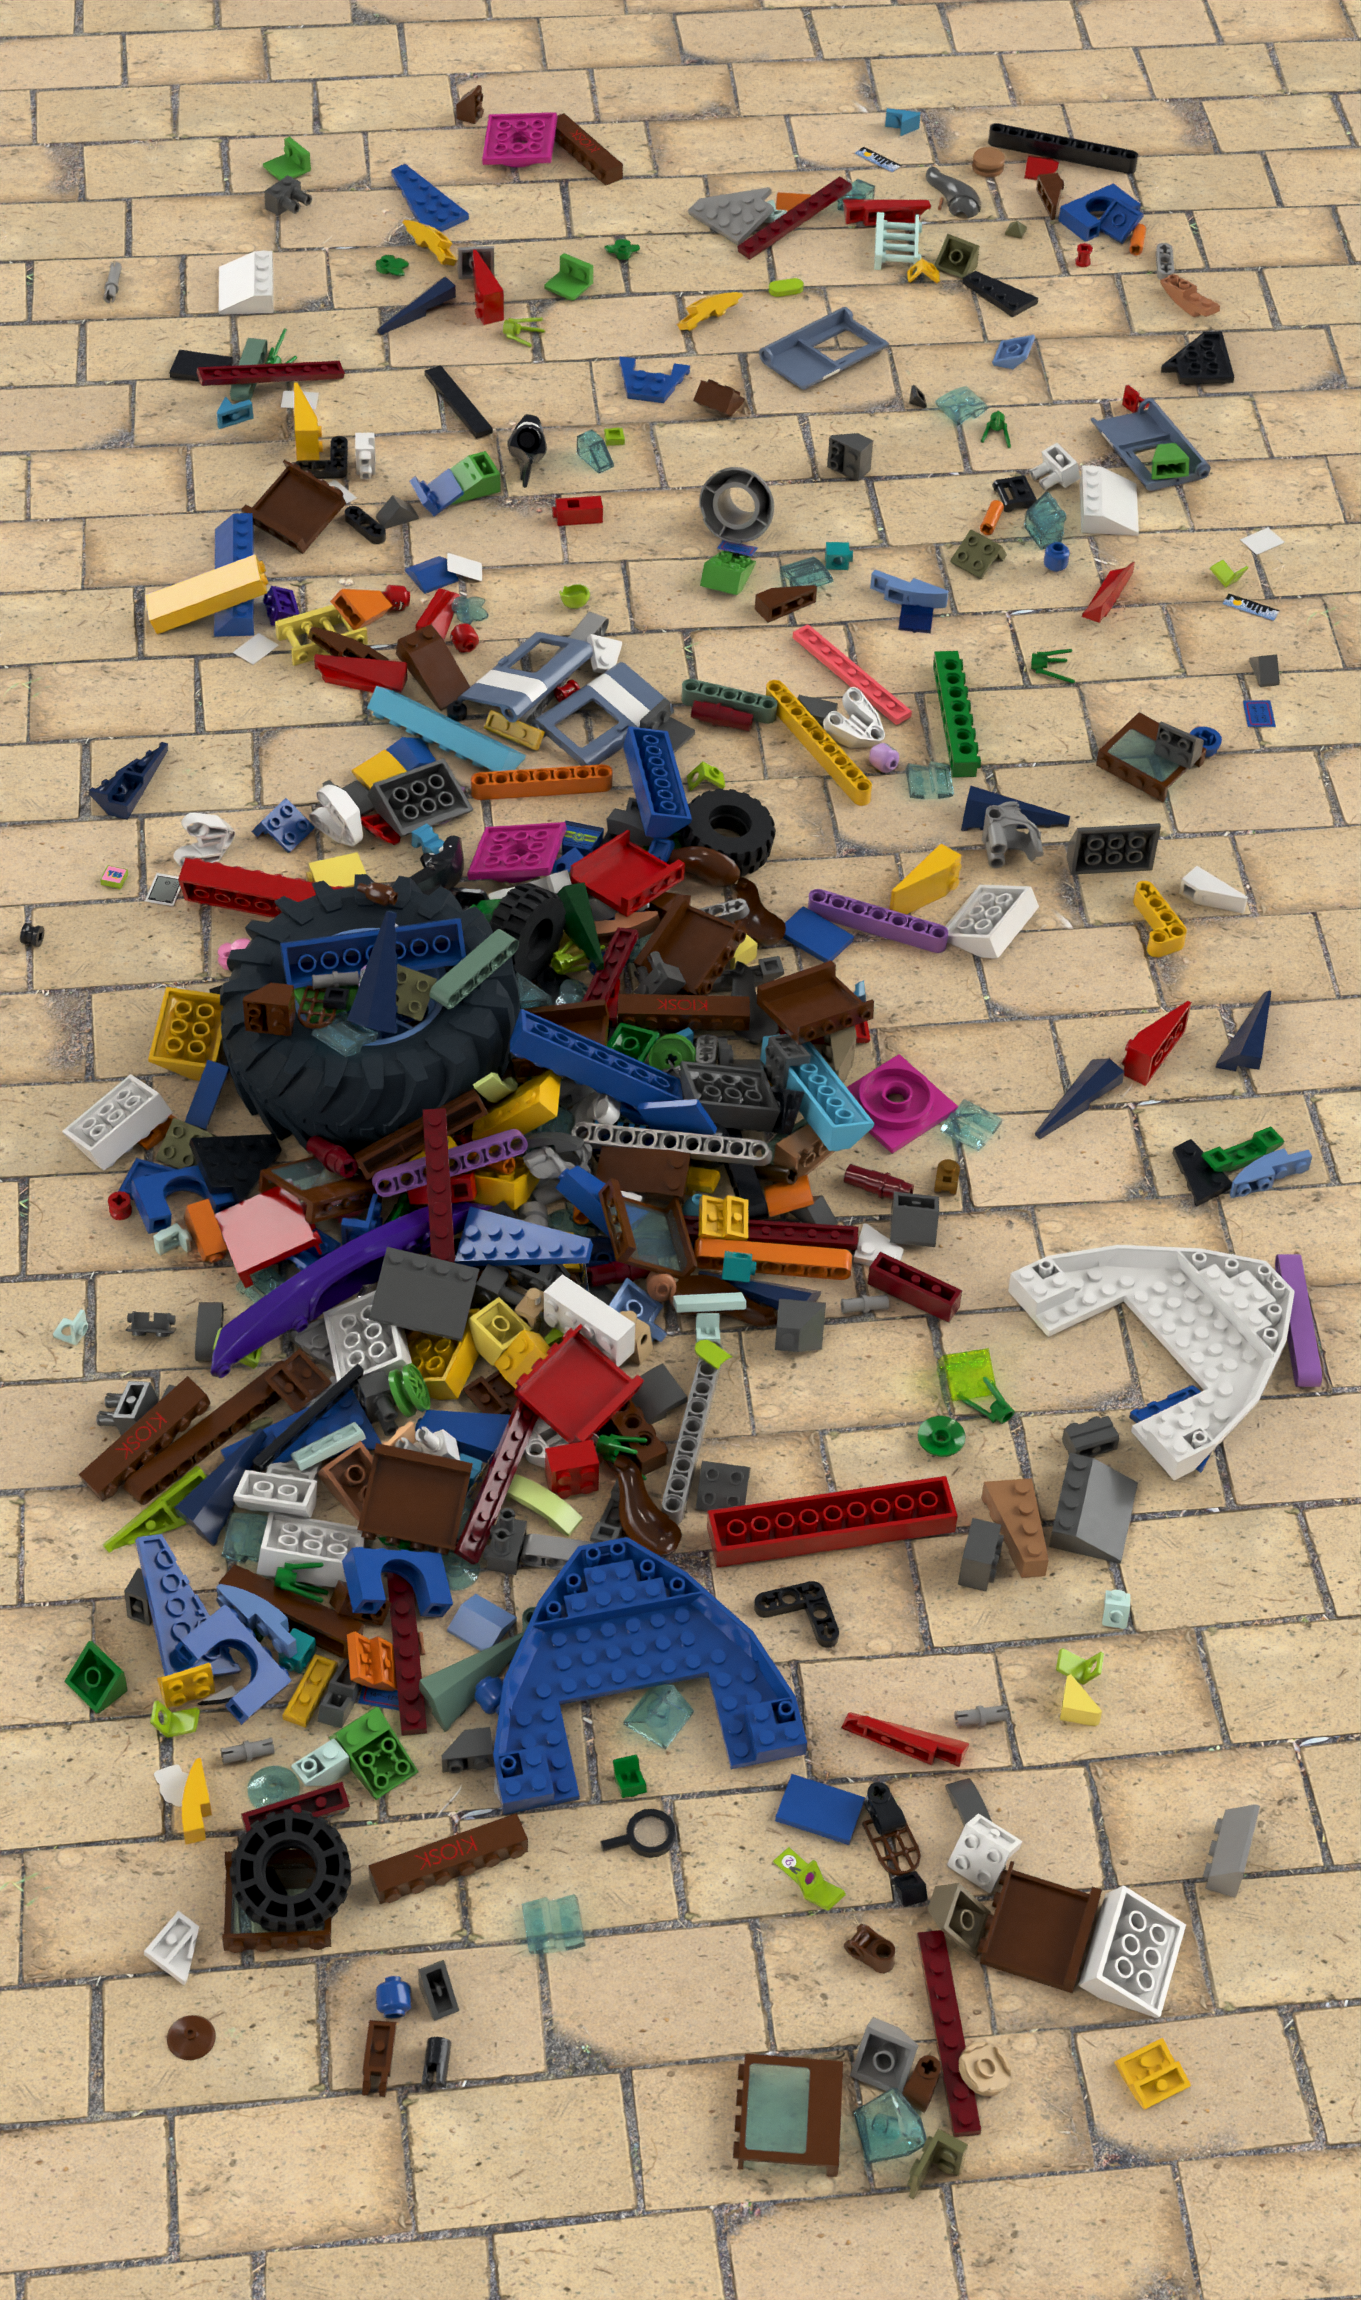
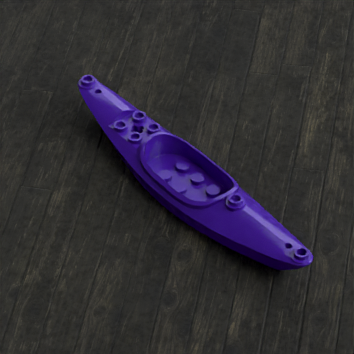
[211,1202,493,1378]

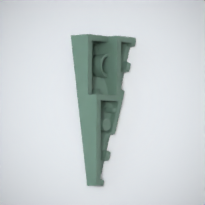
[419,1631,525,1732]

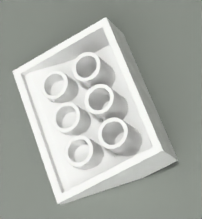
[219,250,273,314]
[1080,465,1139,536]
[945,885,1039,959]
[62,1074,173,1170]
[323,1290,412,1386]
[256,1511,365,1588]
[1078,1885,1186,2018]

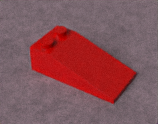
[473,249,504,325]
[1122,1001,1192,1086]

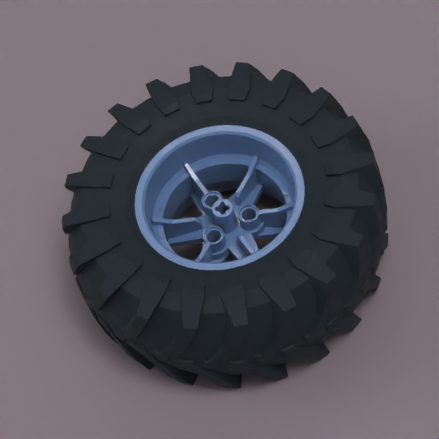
[220,874,520,1164]

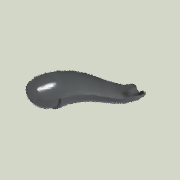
[926,167,981,218]
[729,961,778,1045]

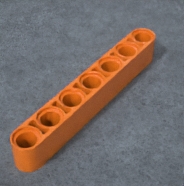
[471,764,613,800]
[693,1238,852,1280]

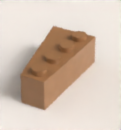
[773,1124,835,1177]
[981,1478,1049,1578]

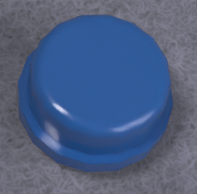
[1190,727,1222,757]

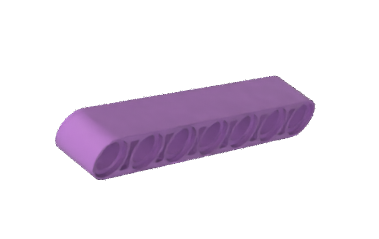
[808,889,949,953]
[372,1129,528,1197]
[1275,1254,1322,1387]

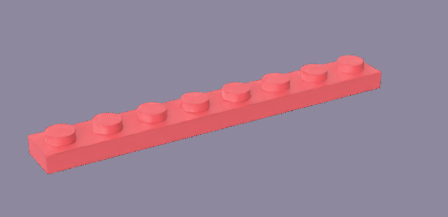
[792,624,912,725]

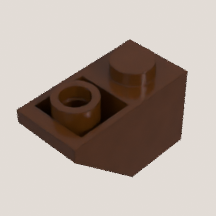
[456,85,484,124]
[329,1580,392,1626]

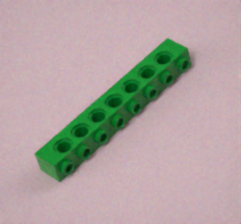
[933,651,981,778]

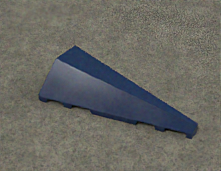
[377,276,456,335]
[89,742,168,820]
[961,786,1070,831]
[347,911,398,1034]
[1035,1058,1125,1139]
[698,1270,821,1310]
[175,1428,267,1547]

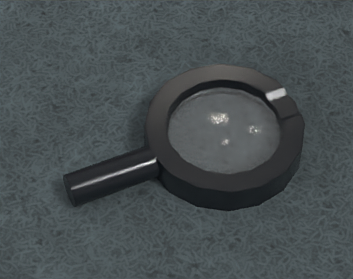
[600,1809,676,1858]

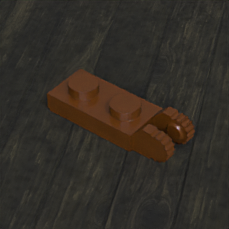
[362,2020,397,2097]

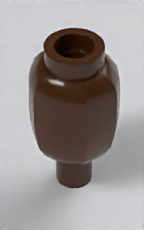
[357,882,398,906]

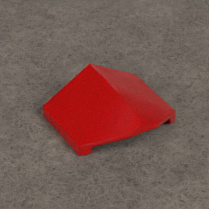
[1024,156,1059,180]
[361,814,401,845]

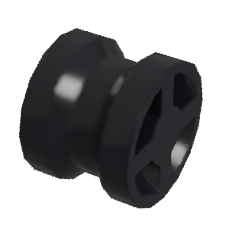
[20,923,45,947]

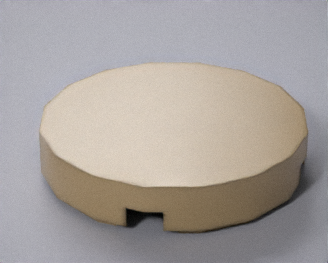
[959,2041,1011,2096]

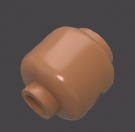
[645,1271,677,1302]

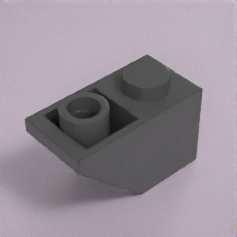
[442,1727,494,1773]

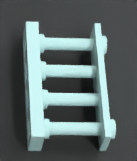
[874,212,922,272]

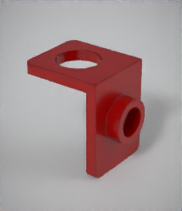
[1122,385,1149,413]

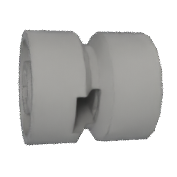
[518,1201,549,1227]

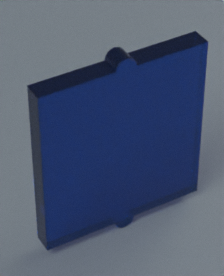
[898,604,934,633]

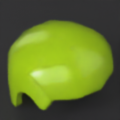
[559,584,590,609]

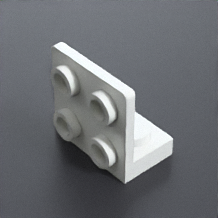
[947,1813,1022,1893]

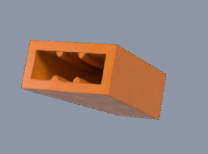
[330,589,392,630]
[184,1198,227,1263]

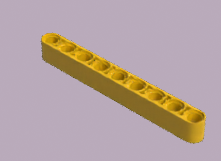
[766,680,872,806]

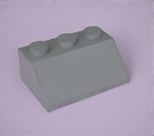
[1203,1804,1260,1898]

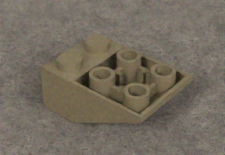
[821,1025,856,1084]

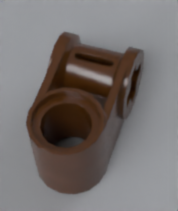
[844,1924,895,1973]
[899,2055,941,2113]

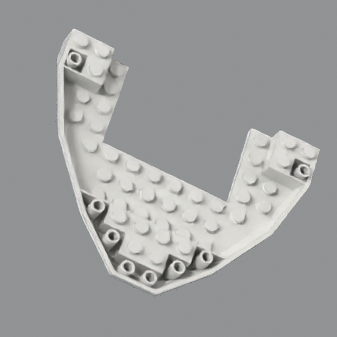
[1008,1245,1295,1480]

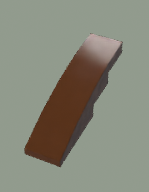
[308,627,389,661]

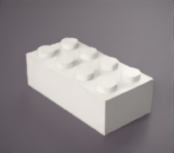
[544,1274,635,1367]

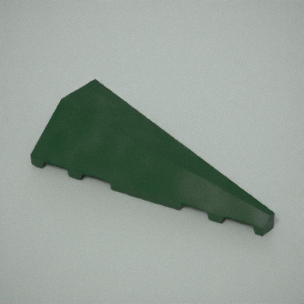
[557,882,605,971]

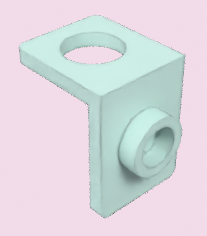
[53,1309,88,1345]

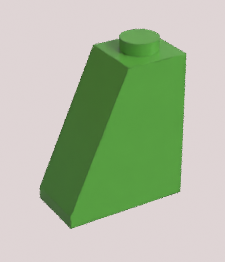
[1151,443,1190,480]

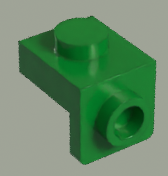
[613,1755,647,1798]

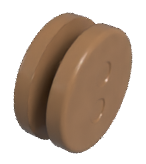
[972,147,1005,177]

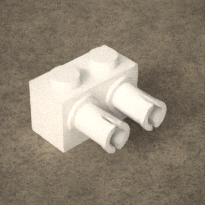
[1029,443,1080,491]
[395,1427,460,1460]

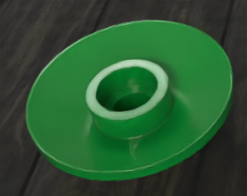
[918,1416,966,1457]

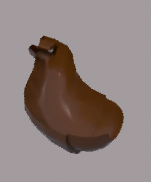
[667,846,740,887]
[732,877,786,947]
[669,1275,777,1327]
[611,1453,682,1557]

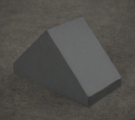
[376,495,419,529]
[1249,654,1280,687]
[789,1195,838,1225]
[418,1960,459,2021]

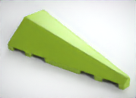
[102,1465,207,1553]

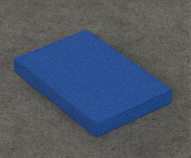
[783,906,854,963]
[637,1099,717,1135]
[775,1774,865,1845]

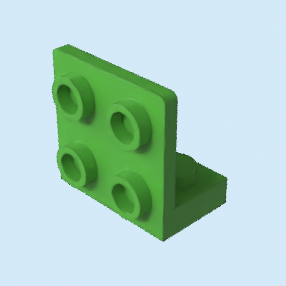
[263,137,311,181]
[544,253,594,301]

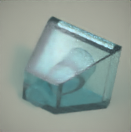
[853,2087,927,2164]

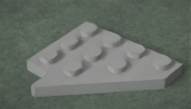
[688,187,774,245]

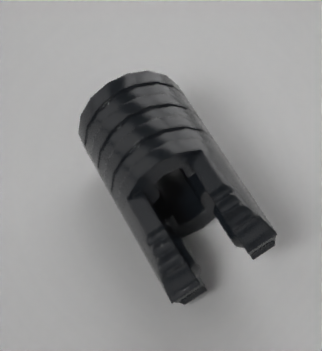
[421,2037,451,2089]

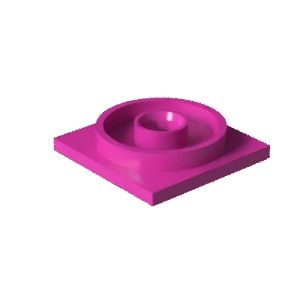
[482,112,557,167]
[467,822,567,883]
[847,1054,959,1154]

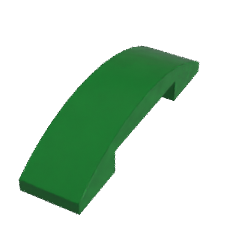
[1202,1126,1285,1172]

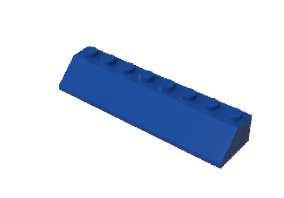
[214,513,254,637]
[623,726,692,838]
[280,918,466,988]
[510,1009,683,1110]

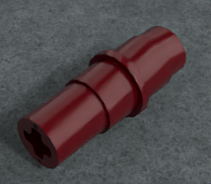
[691,700,754,732]
[306,1135,358,1178]
[844,1164,914,1200]
[586,1256,658,1287]

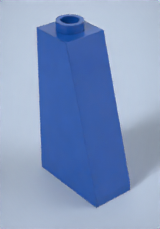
[555,1165,648,1238]
[415,1410,511,1464]

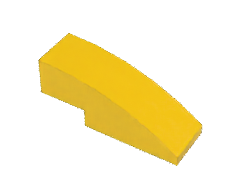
[182,1758,212,1845]

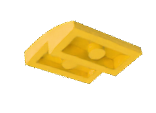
[351,749,407,791]
[699,1195,748,1241]
[1114,2037,1191,2110]

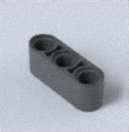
[195,1302,224,1361]

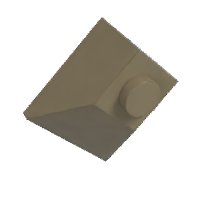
[928,1883,991,1958]

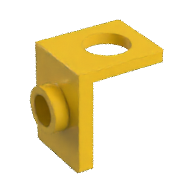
[907,258,940,283]

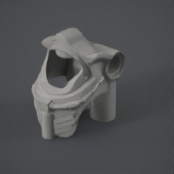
[982,801,1044,868]
[523,1144,592,1205]

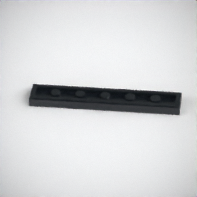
[424,365,493,439]
[252,1364,364,1472]

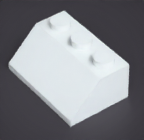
[233,1470,317,1518]

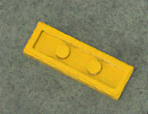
[484,709,545,751]
[282,1654,338,1728]

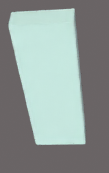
[673,1292,746,1313]
[290,1422,366,1471]

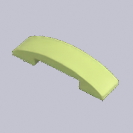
[473,1072,518,1103]
[504,1474,583,1537]

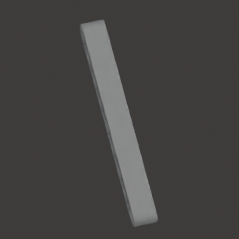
[509,612,609,726]
[572,1122,772,1166]
[662,1340,723,1525]

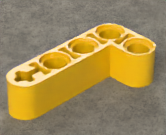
[1133,881,1187,958]

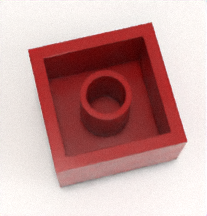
[545,1440,599,1499]

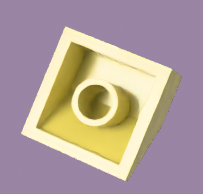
[468,1297,532,1366]

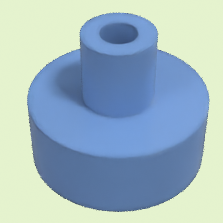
[647,1320,667,1342]

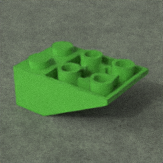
[450,451,501,505]
[700,551,756,595]
[329,1706,418,1800]

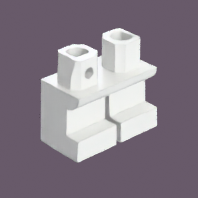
[355,433,376,479]

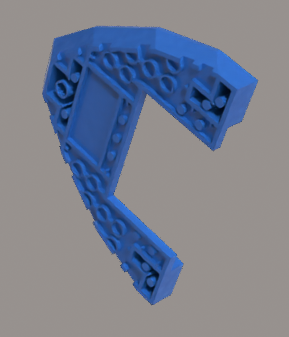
[493,1537,807,1815]

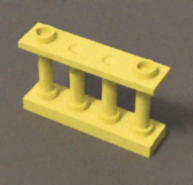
[275,605,368,666]

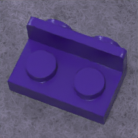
[263,586,300,626]

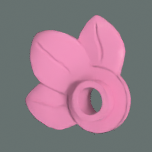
[217,938,250,970]

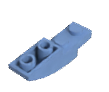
[870,570,949,609]
[1230,1148,1312,1198]
[216,1584,297,1659]

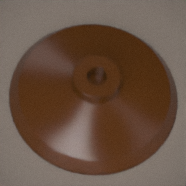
[167,2015,216,2060]

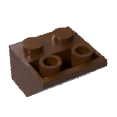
[693,379,745,416]
[243,983,296,1036]

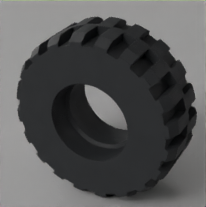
[679,789,776,877]
[489,883,566,983]
[230,1809,351,1932]

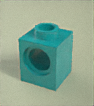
[825,542,853,570]
[722,1251,756,1282]
[278,1628,316,1674]

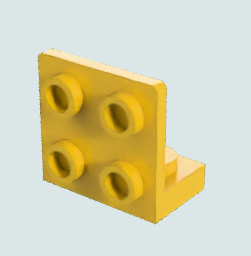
[157,1663,215,1708]

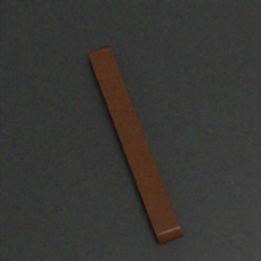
[123,1360,284,1505]

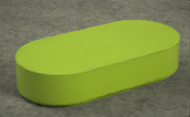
[769,278,804,297]

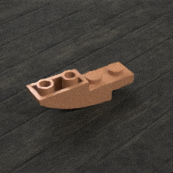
[1160,274,1220,318]
[594,911,660,947]

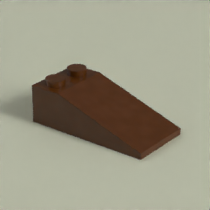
[396,624,470,711]
[596,1146,691,1204]

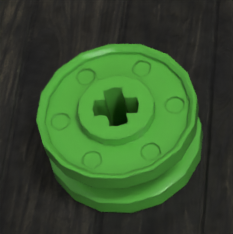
[648,1034,696,1071]
[388,1363,431,1418]

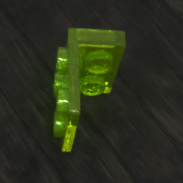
[938,1348,997,1402]

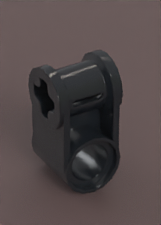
[864,1782,906,1836]

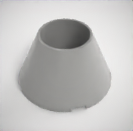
[699,467,774,543]

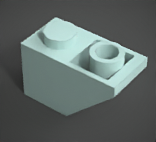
[291,1738,350,1786]

